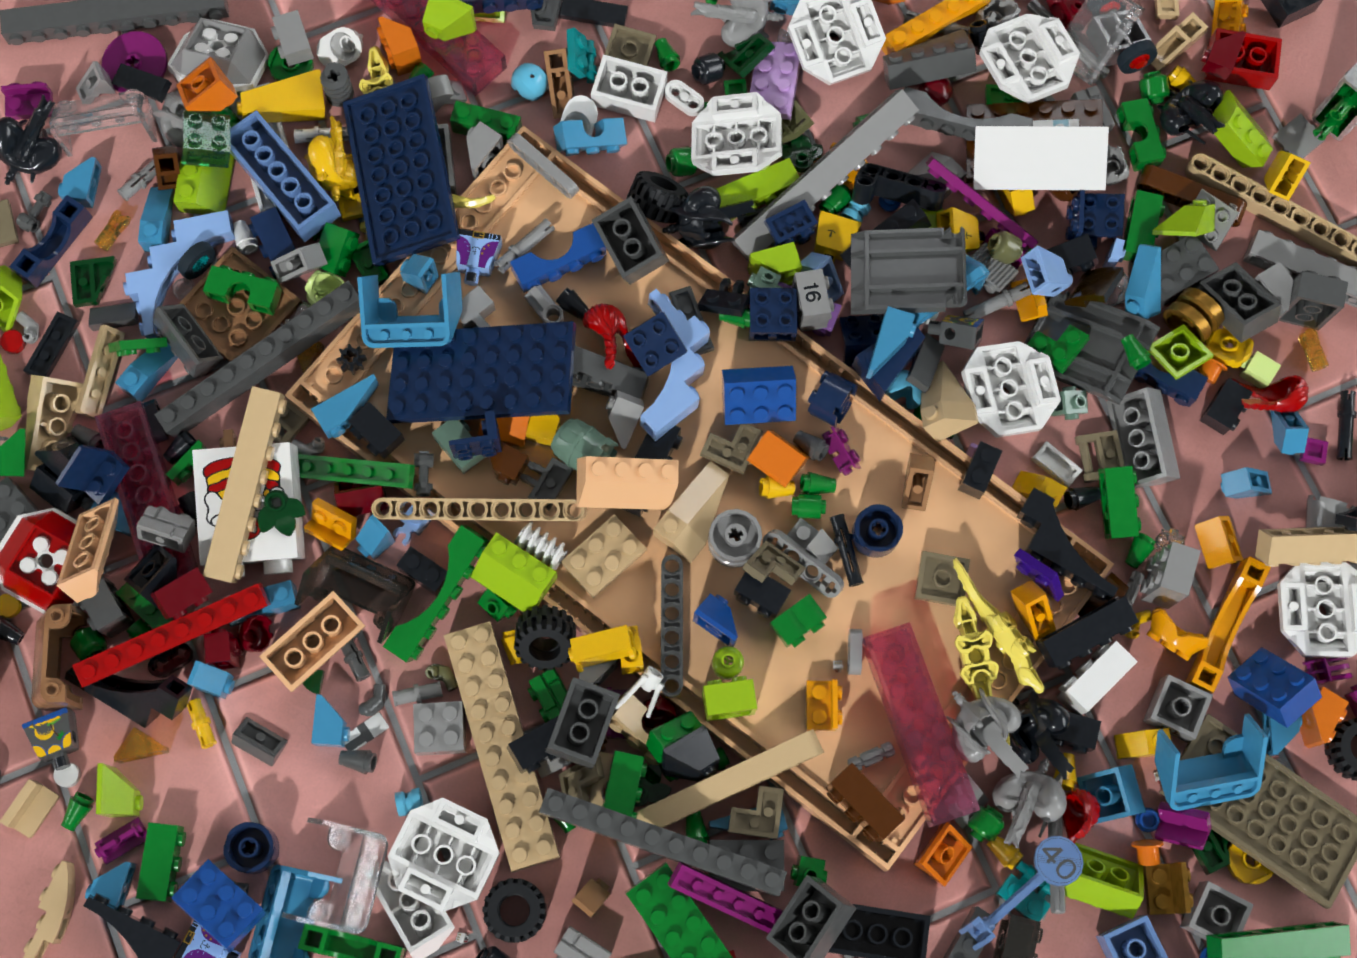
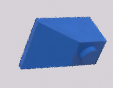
[693,593,738,647]

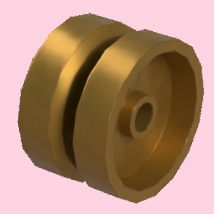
[1163,287,1225,344]

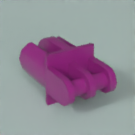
[1303,657,1353,684]

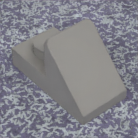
[76,61,116,107]
[787,518,838,564]

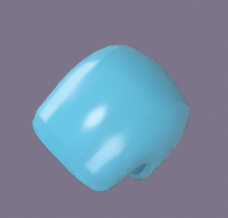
[511,63,548,101]
[886,370,922,409]

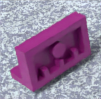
[1,81,53,120]

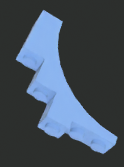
[123,210,235,339]
[640,289,710,442]

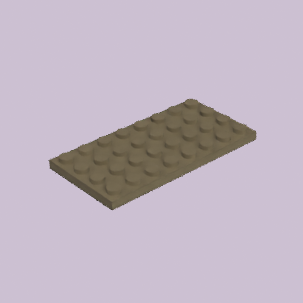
[1159,714,1357,909]

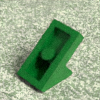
[166,440,207,486]

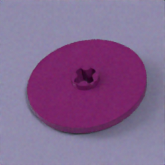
[101,31,168,96]

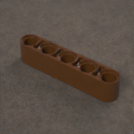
[1136,165,1247,227]

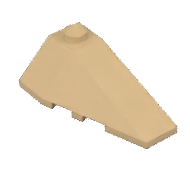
[920,361,979,442]
[25,375,83,470]
[653,461,729,563]

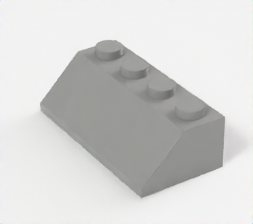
[1107,387,1180,488]

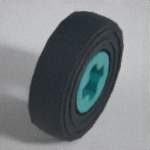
[178,241,216,280]

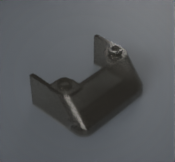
[294,546,416,644]

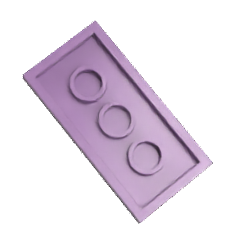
[750,42,800,120]

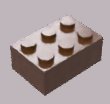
[825,763,905,843]

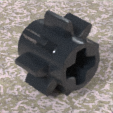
[336,344,367,375]

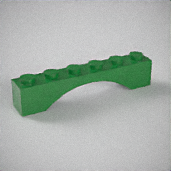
[383,525,490,663]

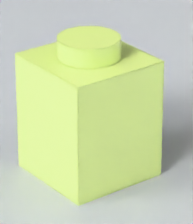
[1239,351,1281,389]

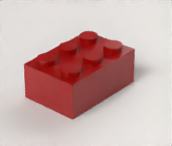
[1204,28,1282,90]

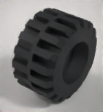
[626,171,689,224]
[514,605,576,670]
[1325,718,1357,781]
[482,878,547,943]

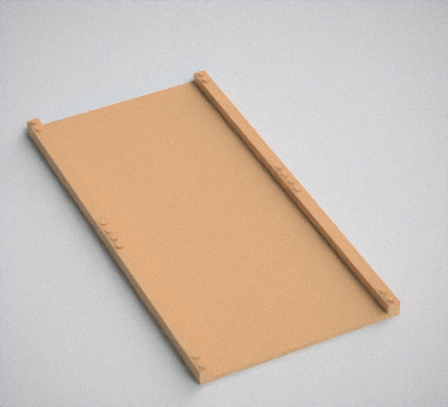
[284,126,1114,872]

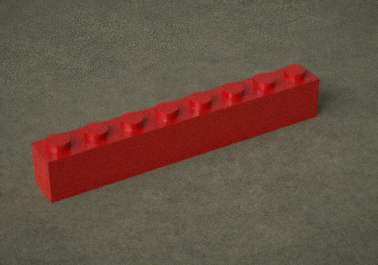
[72,583,271,688]

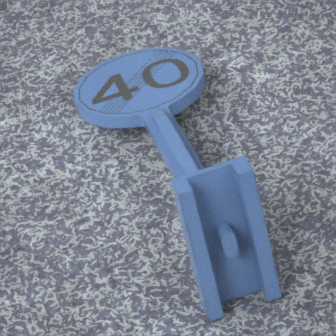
[959,836,1083,951]

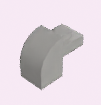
[428,75,467,113]
[460,285,495,328]

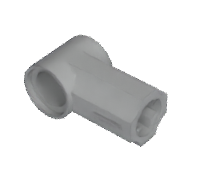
[524,285,564,323]

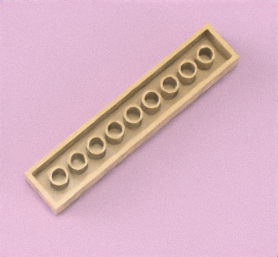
[444,621,560,872]

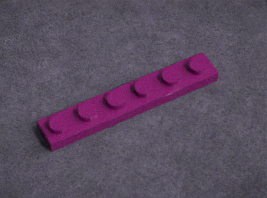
[926,156,1039,249]
[667,862,783,933]

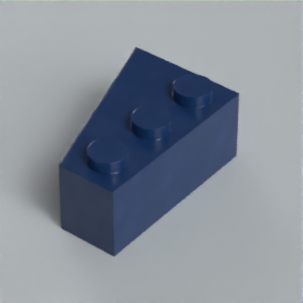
[248,207,296,279]
[852,322,925,402]

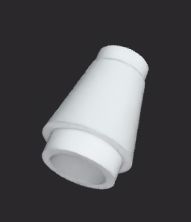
[233,220,258,255]

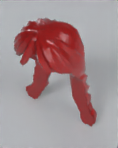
[583,303,642,370]
[1231,375,1309,413]
[1062,788,1101,843]

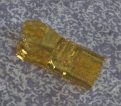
[94,210,131,251]
[1298,328,1329,372]

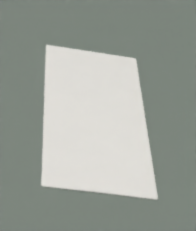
[973,126,1109,190]

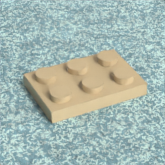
[561,514,647,598]

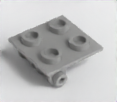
[1195,189,1239,251]

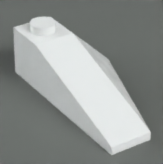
[364,861,455,958]

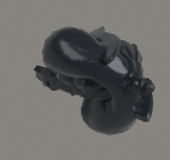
[1157,80,1225,145]
[0,95,62,185]
[662,186,756,250]
[1009,691,1075,780]

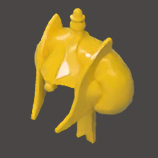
[304,115,358,202]

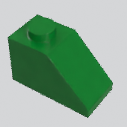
[0,429,26,476]

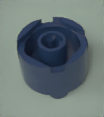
[808,371,858,427]
[851,504,903,558]
[223,822,279,874]

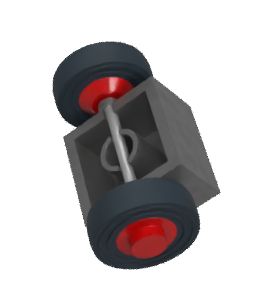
[1086,0,1158,74]

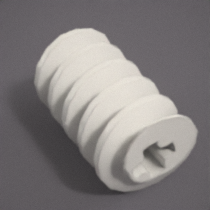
[514,521,568,570]

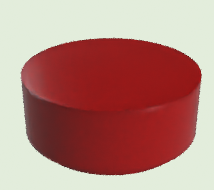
[0,330,26,354]

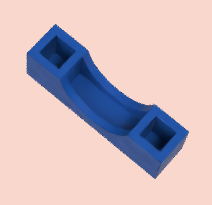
[510,223,606,293]

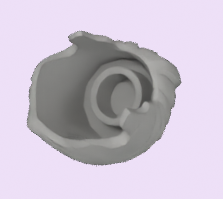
[975,0,1021,28]
[1106,145,1129,186]

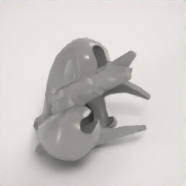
[691,0,784,47]
[152,82,227,149]
[946,688,1029,779]
[992,758,1067,848]

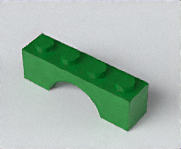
[298,923,406,958]

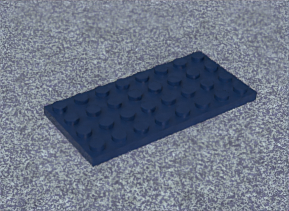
[342,74,460,267]
[386,321,576,424]

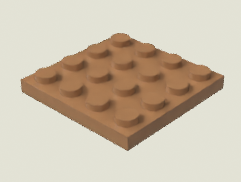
[179,246,302,362]

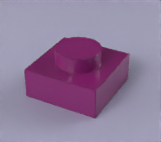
[1299,437,1328,466]

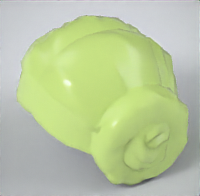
[304,270,345,306]

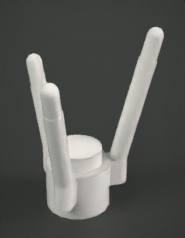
[615,666,664,718]

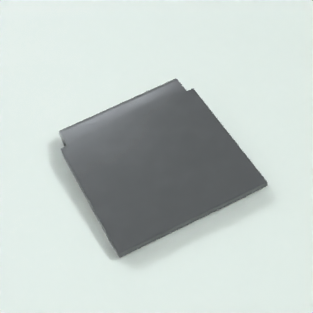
[851,227,967,315]
[1024,291,1160,405]

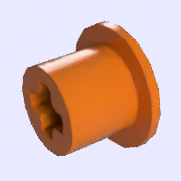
[1198,359,1228,384]
[1131,839,1164,866]

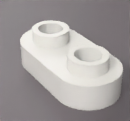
[665,80,704,117]

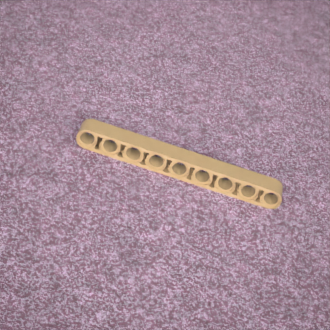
[1185,153,1357,267]
[371,498,588,521]
[636,729,824,828]

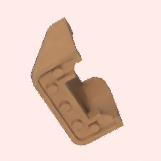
[31,604,88,711]

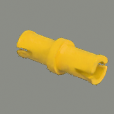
[186,698,217,749]

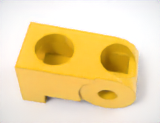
[621,625,644,675]

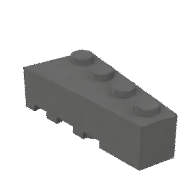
[883,29,977,90]
[572,345,649,400]

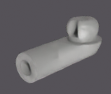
[15,311,39,344]

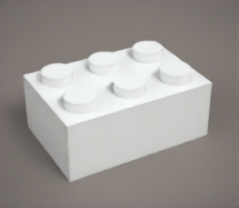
[591,55,668,122]
[1056,641,1138,715]

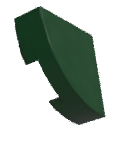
[302,670,325,695]

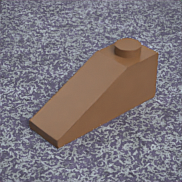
[543,48,574,119]

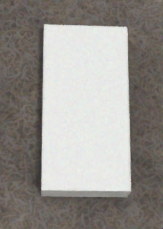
[1031,441,1083,489]

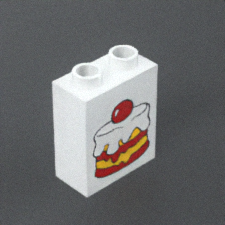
[192,442,306,577]

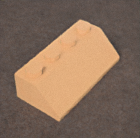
[576,456,678,510]
[56,497,119,603]
[259,591,366,692]

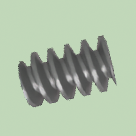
[320,62,354,107]

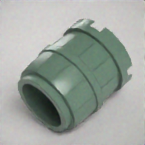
[551,418,618,471]

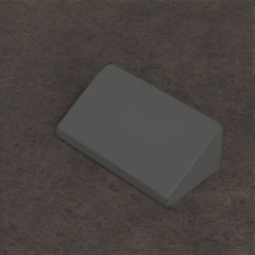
[88,302,139,331]
[231,717,288,766]

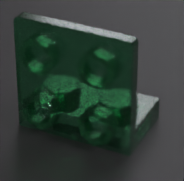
[181,111,231,168]

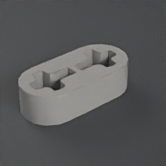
[847,629,863,675]

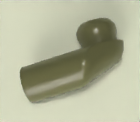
[425,664,458,692]

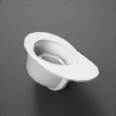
[317,27,364,67]
[560,95,598,136]

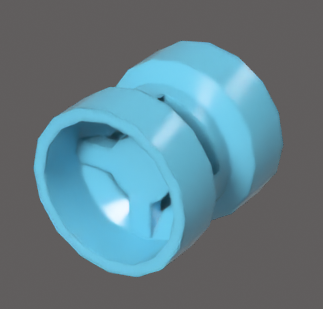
[840,199,871,222]
[395,787,424,817]

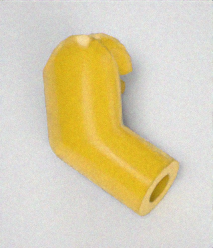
[1125,609,1151,639]

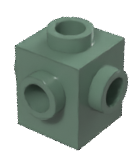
[747,266,781,296]
[1051,386,1088,420]

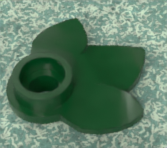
[781,134,823,173]
[257,490,306,536]
[634,764,671,807]

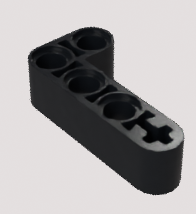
[852,163,946,211]

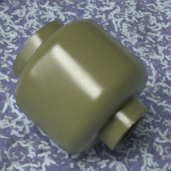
[988,231,1023,264]

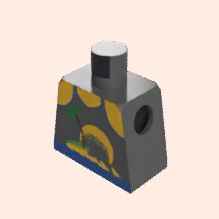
[928,315,984,350]
[22,707,79,771]

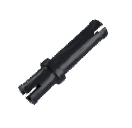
[1337,390,1357,461]
[830,514,864,587]

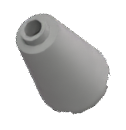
[1306,495,1355,528]

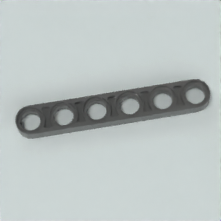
[661,554,683,698]

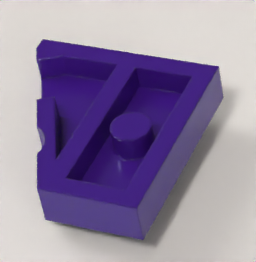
[1014,548,1064,602]

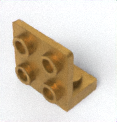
[1143,862,1194,915]

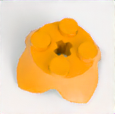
[1146,607,1209,661]

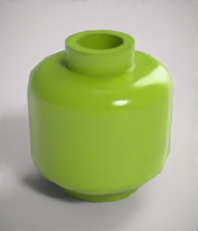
[712,646,744,680]

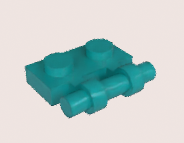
[567,28,597,84]
[995,860,1050,925]

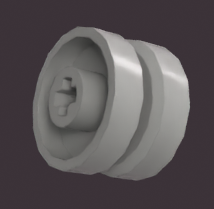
[708,509,762,568]

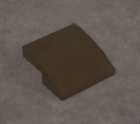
[1064,267,1125,308]

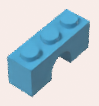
[553,118,627,156]

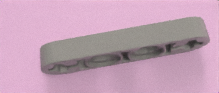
[507,133,579,199]
[763,529,844,598]

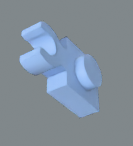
[1102,238,1126,267]
[392,505,433,546]

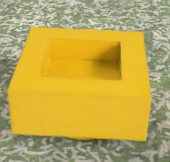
[338,193,364,222]

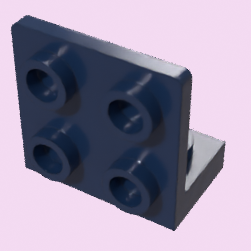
[1065,190,1098,250]
[1081,193,1125,242]
[764,199,818,247]
[749,288,797,341]
[623,312,687,376]
[839,314,884,367]
[449,410,502,461]
[55,445,130,505]

